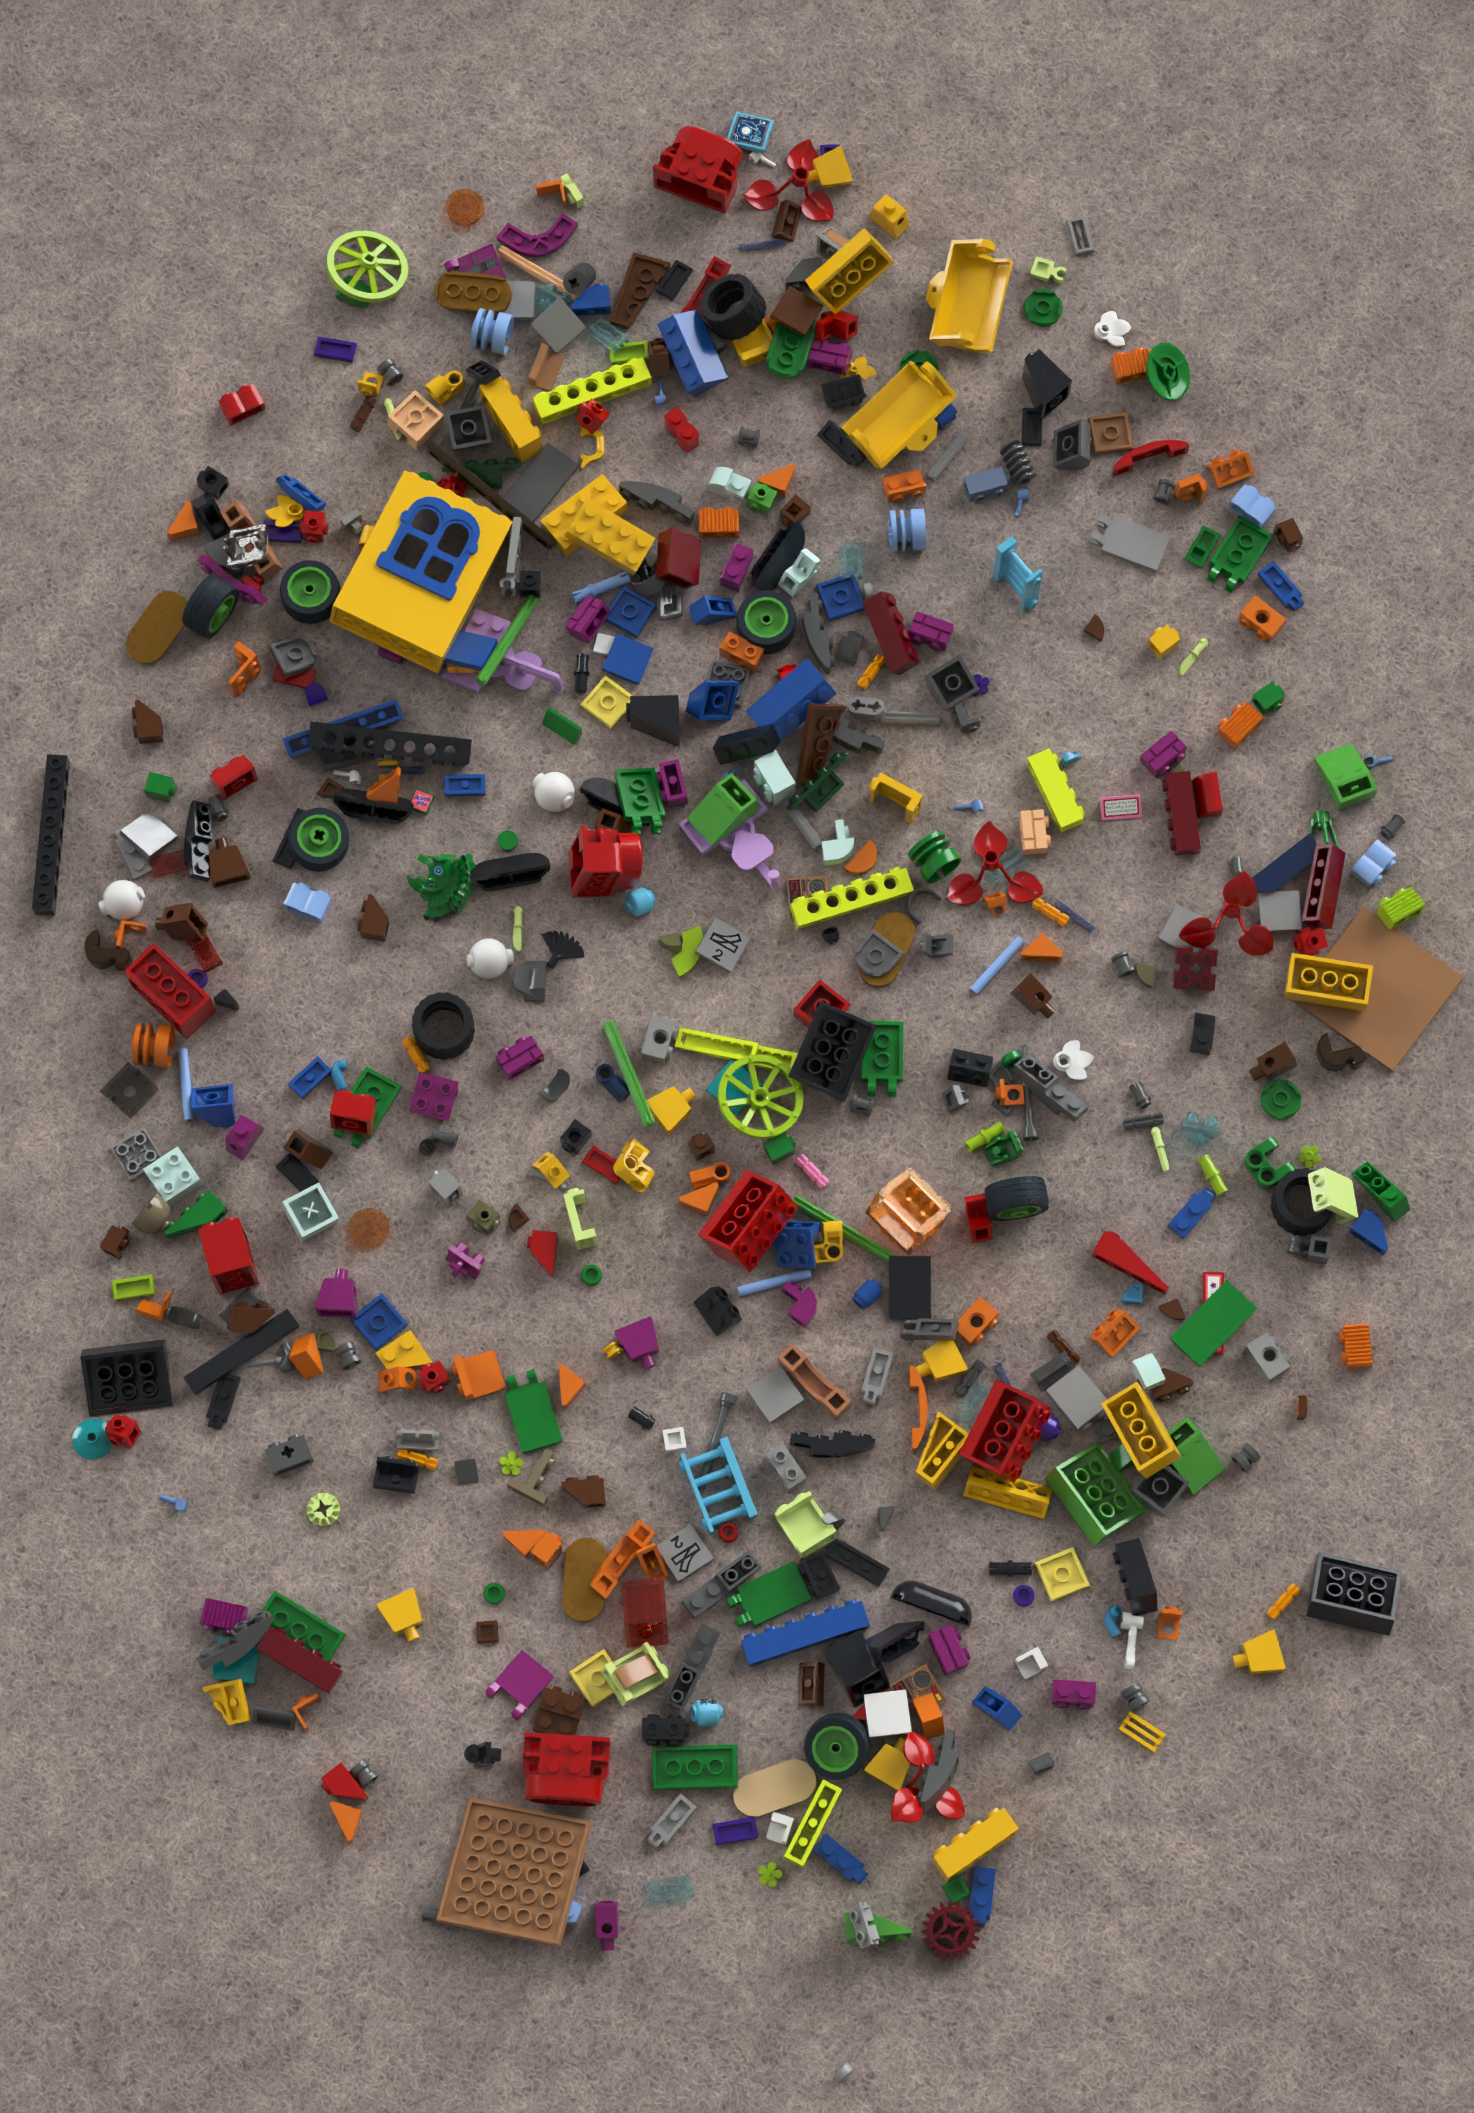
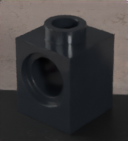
[197,466,229,500]
[519,571,541,598]
[560,1119,592,1154]

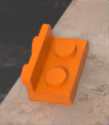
[1206,449,1255,488]
[882,469,926,503]
[1174,473,1208,505]
[1090,1309,1140,1358]

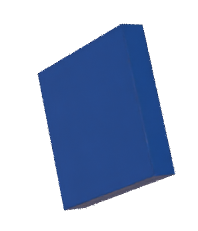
[816,573,865,621]
[605,586,657,638]
[445,630,498,671]
[602,634,654,685]
[350,1293,408,1351]

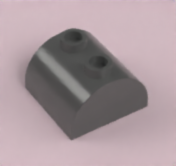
[445,405,492,452]
[1054,419,1092,470]
[924,655,980,710]
[1131,1466,1190,1517]

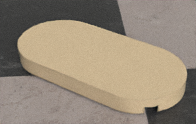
[733,1759,816,1817]

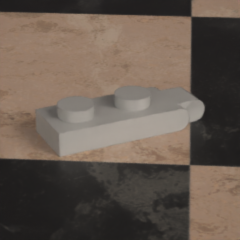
[115,827,153,880]
[861,1348,894,1406]
[646,1793,697,1849]

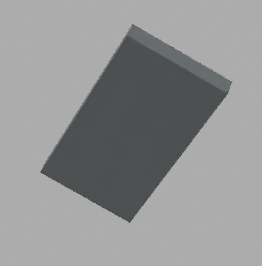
[503,443,579,522]

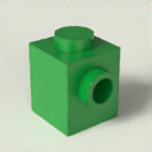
[1252,681,1284,716]
[144,772,177,802]
[763,1132,796,1165]

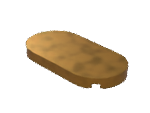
[434,271,512,315]
[126,591,187,663]
[858,912,915,988]
[562,1538,607,1622]

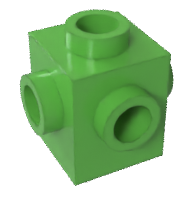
[745,482,777,516]

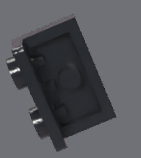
[821,374,867,410]
[947,1048,993,1087]
[693,1286,742,1336]
[373,1456,419,1494]
[798,1551,840,1600]

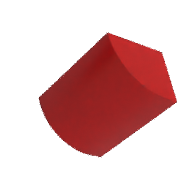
[1191,772,1223,818]

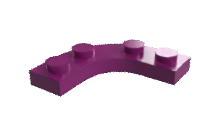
[497,213,578,257]
[197,555,268,606]

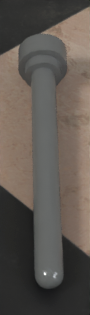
[1018,1045,1039,1141]
[698,1392,737,1490]

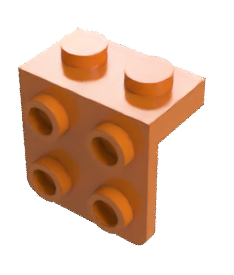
[451,1350,505,1401]

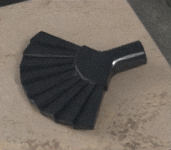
[541,931,584,969]

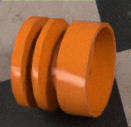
[131,1022,175,1068]

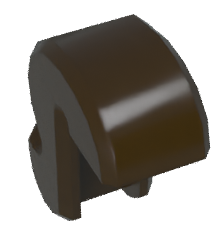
[84,930,133,971]
[1316,1033,1367,1072]

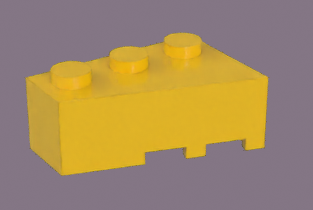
[916,1412,969,1491]

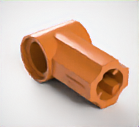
[689,1162,731,1190]

